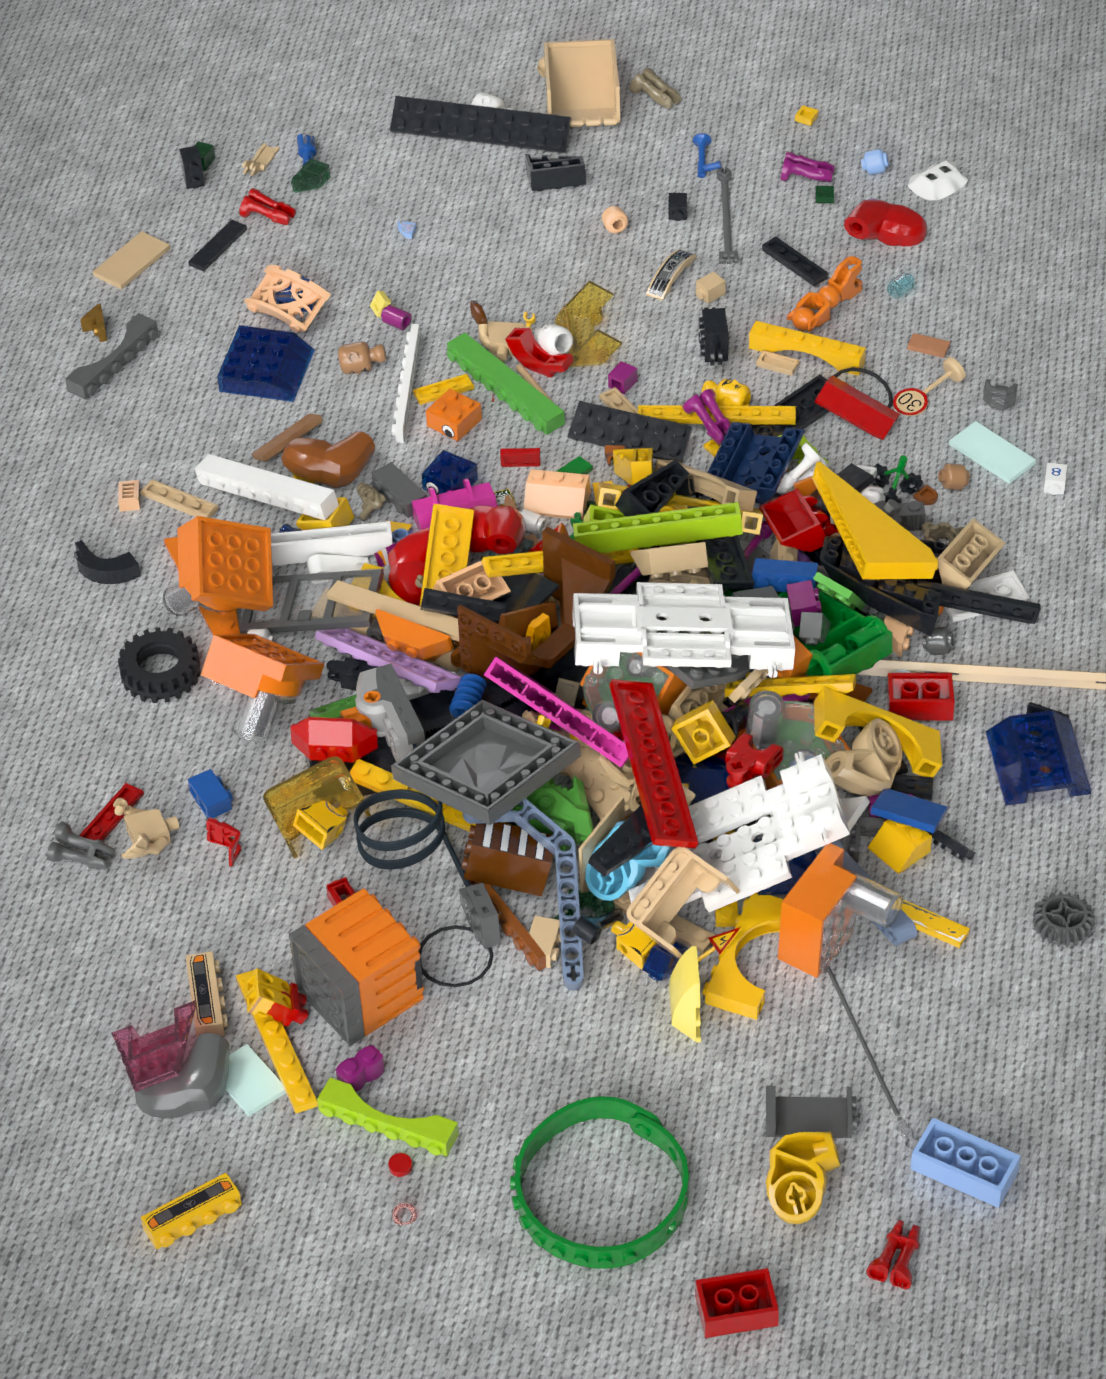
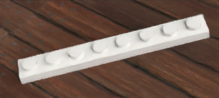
[392,324,420,443]

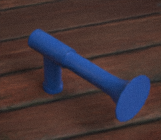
[693,133,722,178]

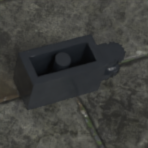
[326,657,378,691]

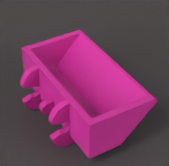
[412,479,498,531]

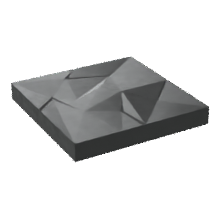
[391,700,581,825]

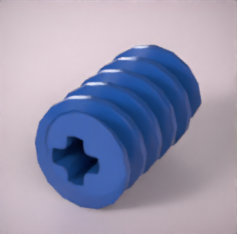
[449,674,487,718]

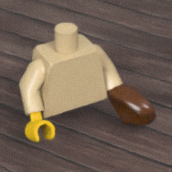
[470,300,536,362]

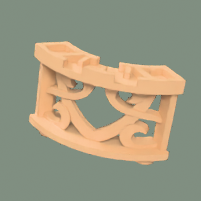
[243,265,331,333]

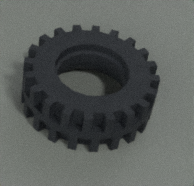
[118,627,201,703]

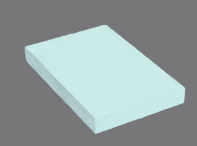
[225,1044,286,1116]

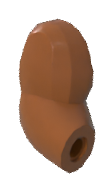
[281,431,375,488]

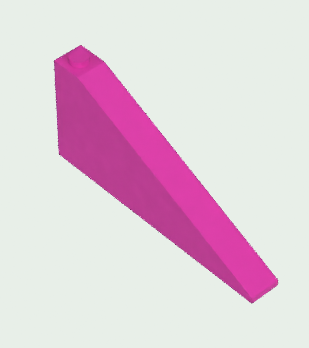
[484,657,629,768]

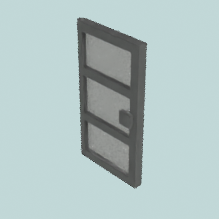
[239,568,384,634]

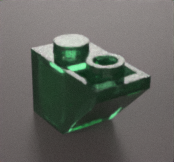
[291,159,331,193]

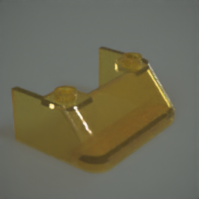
[555,280,622,368]
[263,757,371,859]

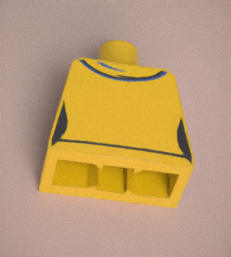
[293,801,348,850]
[611,921,663,969]

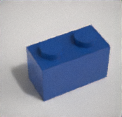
[187,769,233,819]

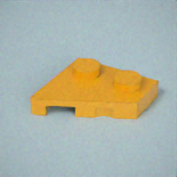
[525,613,551,652]

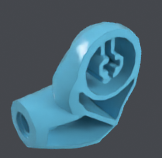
[585,821,677,901]

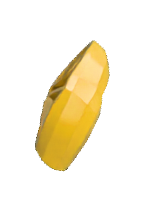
[765,1131,841,1224]

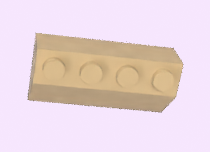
[937,518,1005,589]
[667,683,727,722]

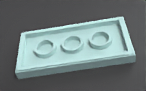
[949,421,1036,484]

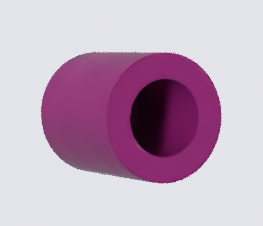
[381,305,412,331]

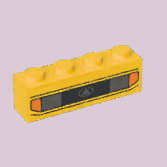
[141,1173,242,1250]

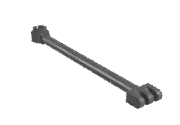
[717,167,738,264]

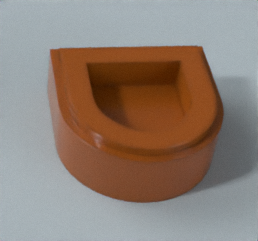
[913,485,938,505]

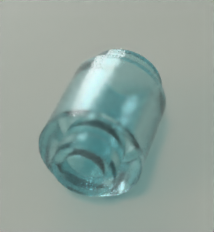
[887,272,915,298]

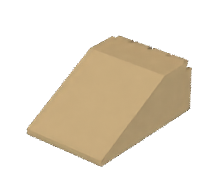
[544,39,620,127]

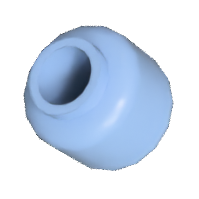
[861,149,889,174]

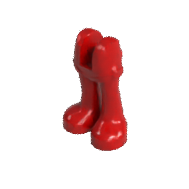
[239,188,296,225]
[866,1220,920,1290]

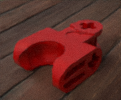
[725,733,784,788]

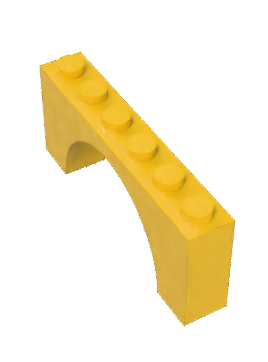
[814,687,942,777]
[702,892,784,1020]

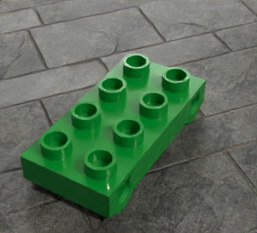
[723,589,892,676]

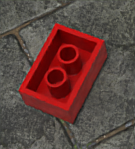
[695,1268,779,1338]

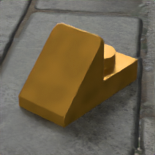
[80,304,107,342]

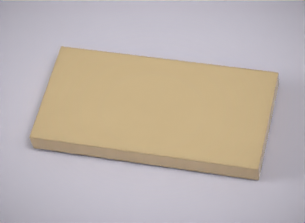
[93,231,170,290]

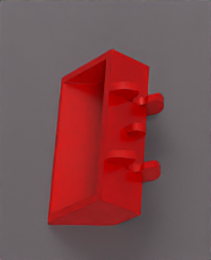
[759,488,833,552]

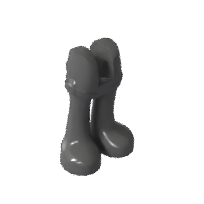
[47,821,115,869]

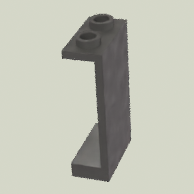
[766,1085,857,1138]

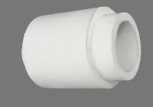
[519,509,547,534]

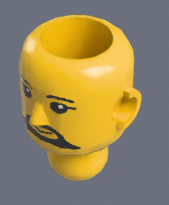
[701,379,751,406]

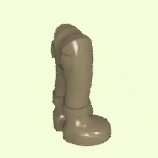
[629,68,682,109]

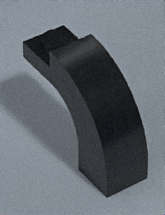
[74,540,141,584]

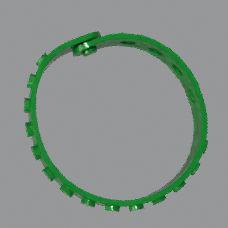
[510,1096,689,1269]

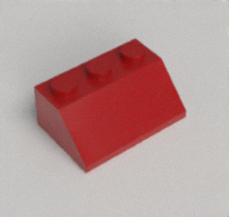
[887,673,955,721]

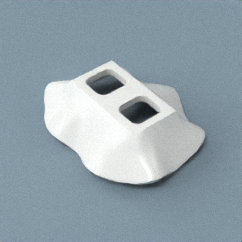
[908,161,968,201]

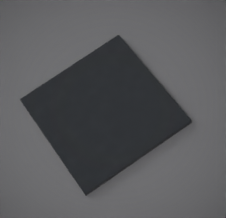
[494,573,560,613]

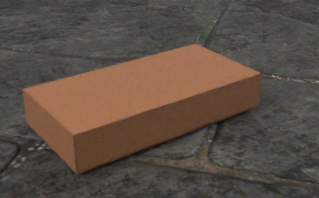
[907,333,950,358]

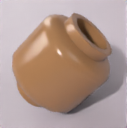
[938,463,970,490]

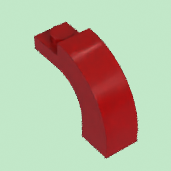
[505,328,574,378]

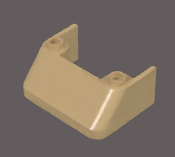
[627,847,740,959]

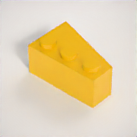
[613,448,654,485]

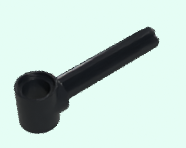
[572,909,624,945]

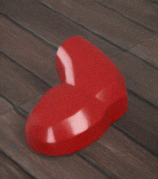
[844,198,927,247]

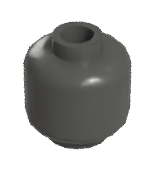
[922,627,954,655]

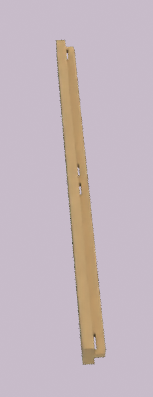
[856,659,1106,690]

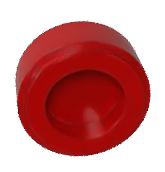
[388,1153,412,1177]

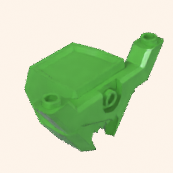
[513,776,594,851]

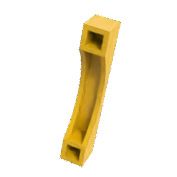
[749,321,866,376]

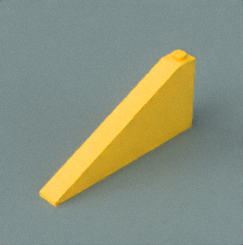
[812,462,938,579]

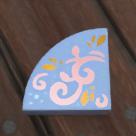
[398,221,416,239]

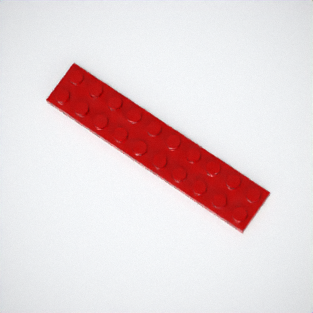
[609,679,699,849]

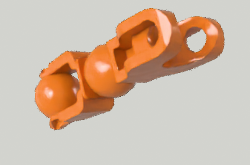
[787,256,863,332]

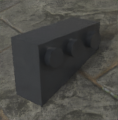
[525,154,586,191]

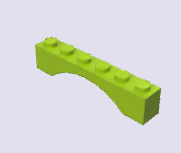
[317,1077,459,1156]

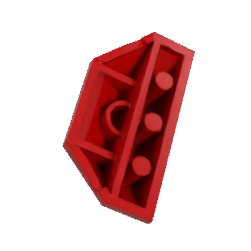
[290,717,378,762]

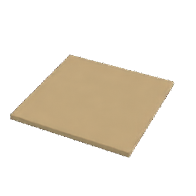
[579,795,625,898]

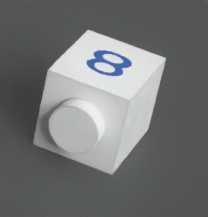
[1044,463,1067,495]

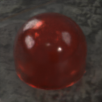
[392,1202,416,1225]

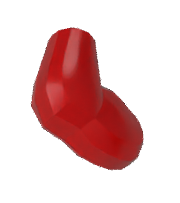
[469,505,526,554]
[388,527,430,606]

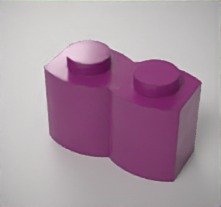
[336,1045,385,1092]

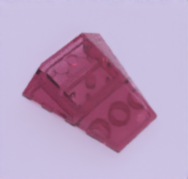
[111,1000,197,1092]

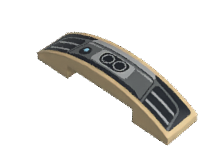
[646,249,697,301]

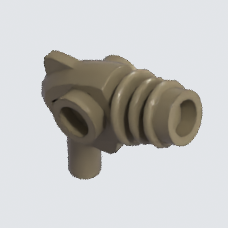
[356,483,386,522]

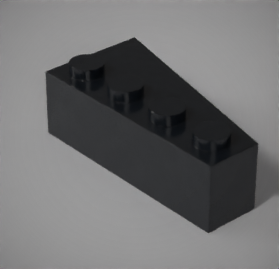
[615,459,690,517]

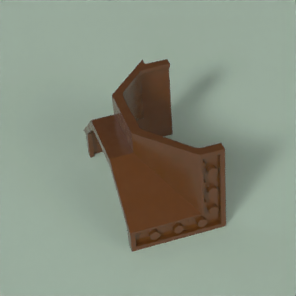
[457,527,615,680]

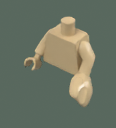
[113,798,180,859]

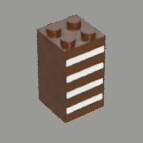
[461,822,553,897]

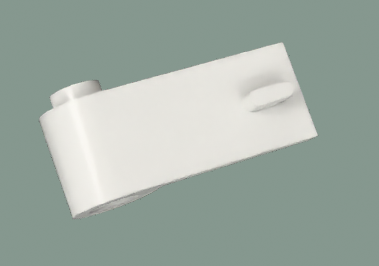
[307,554,370,585]

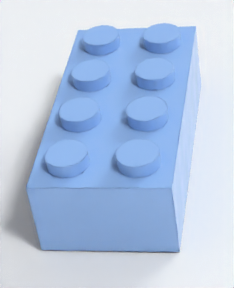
[911,1118,1021,1208]

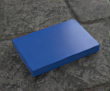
[871,789,948,833]

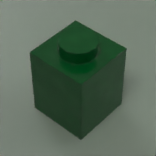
[194,141,215,171]

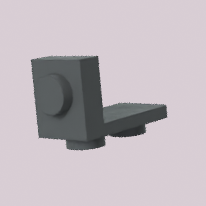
[850,817,884,863]

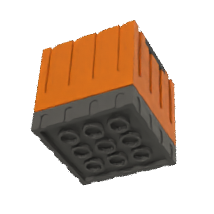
[289,888,424,1046]

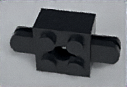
[698,307,729,366]

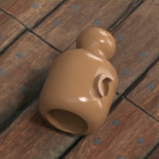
[338,341,387,374]

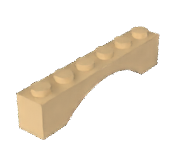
[655,459,757,511]

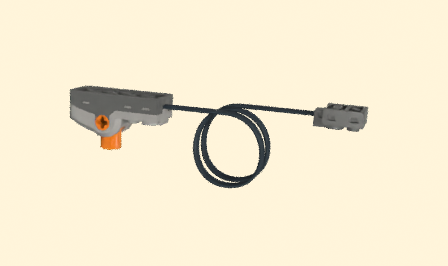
[340,663,501,949]

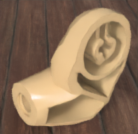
[826,718,902,797]

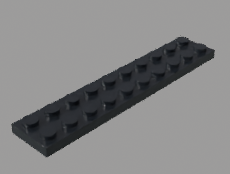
[390,96,572,153]

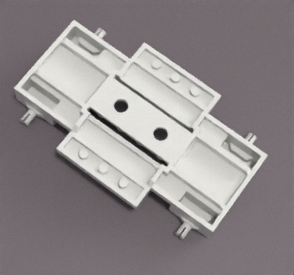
[572,582,795,678]
[628,752,850,912]

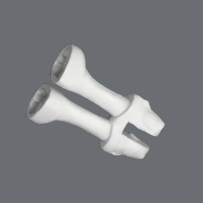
[776,443,830,496]

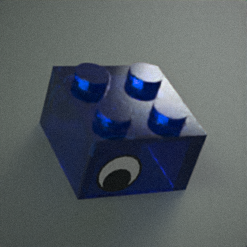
[421,450,478,495]

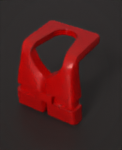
[206,817,241,867]

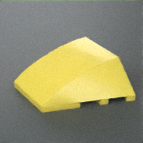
[669,946,701,1042]

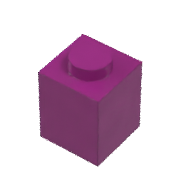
[608,361,637,394]

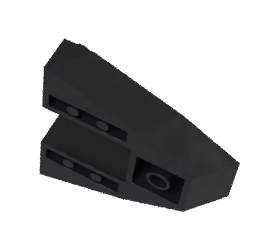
[820,536,949,636]

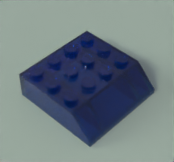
[217,325,315,402]

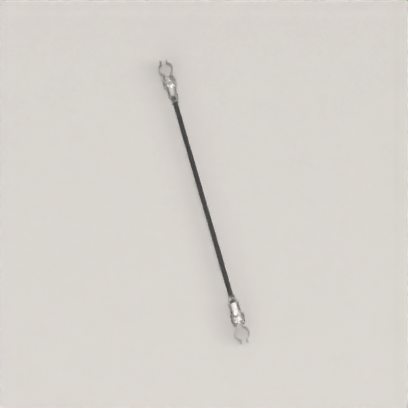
[821,944,919,1152]

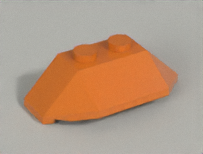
[375,609,454,661]

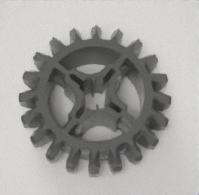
[1033,891,1095,948]

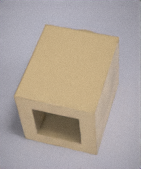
[695,271,726,303]

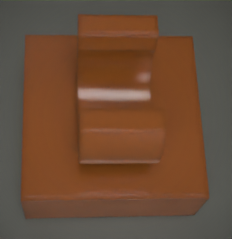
[604,445,625,466]

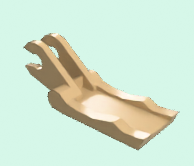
[242,143,279,176]

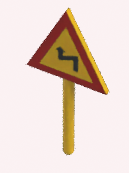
[698,926,742,962]

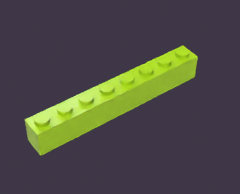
[573,502,743,553]

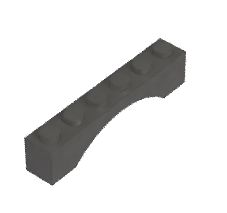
[65,313,158,400]

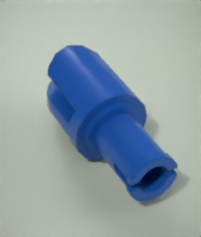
[297,134,316,169]

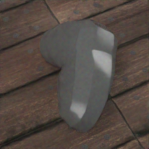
[135,1033,230,1118]

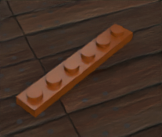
[469,880,546,971]

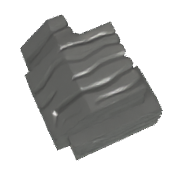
[983,379,1018,410]

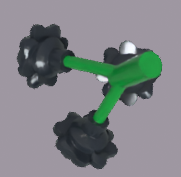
[873,455,923,503]

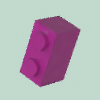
[786,580,822,626]

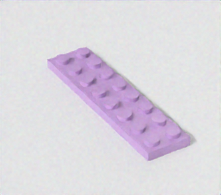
[315,628,461,693]

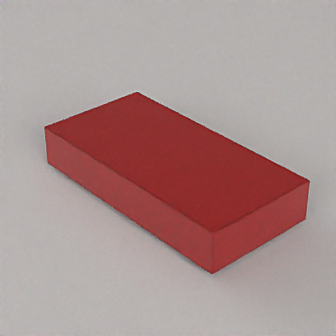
[500,448,541,467]

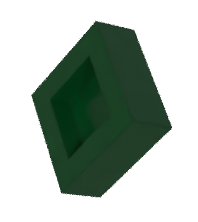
[815,186,834,203]

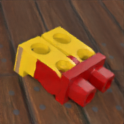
[245,968,308,1027]

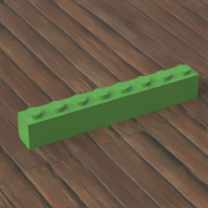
[447,333,565,435]

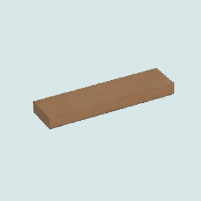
[252,413,323,462]

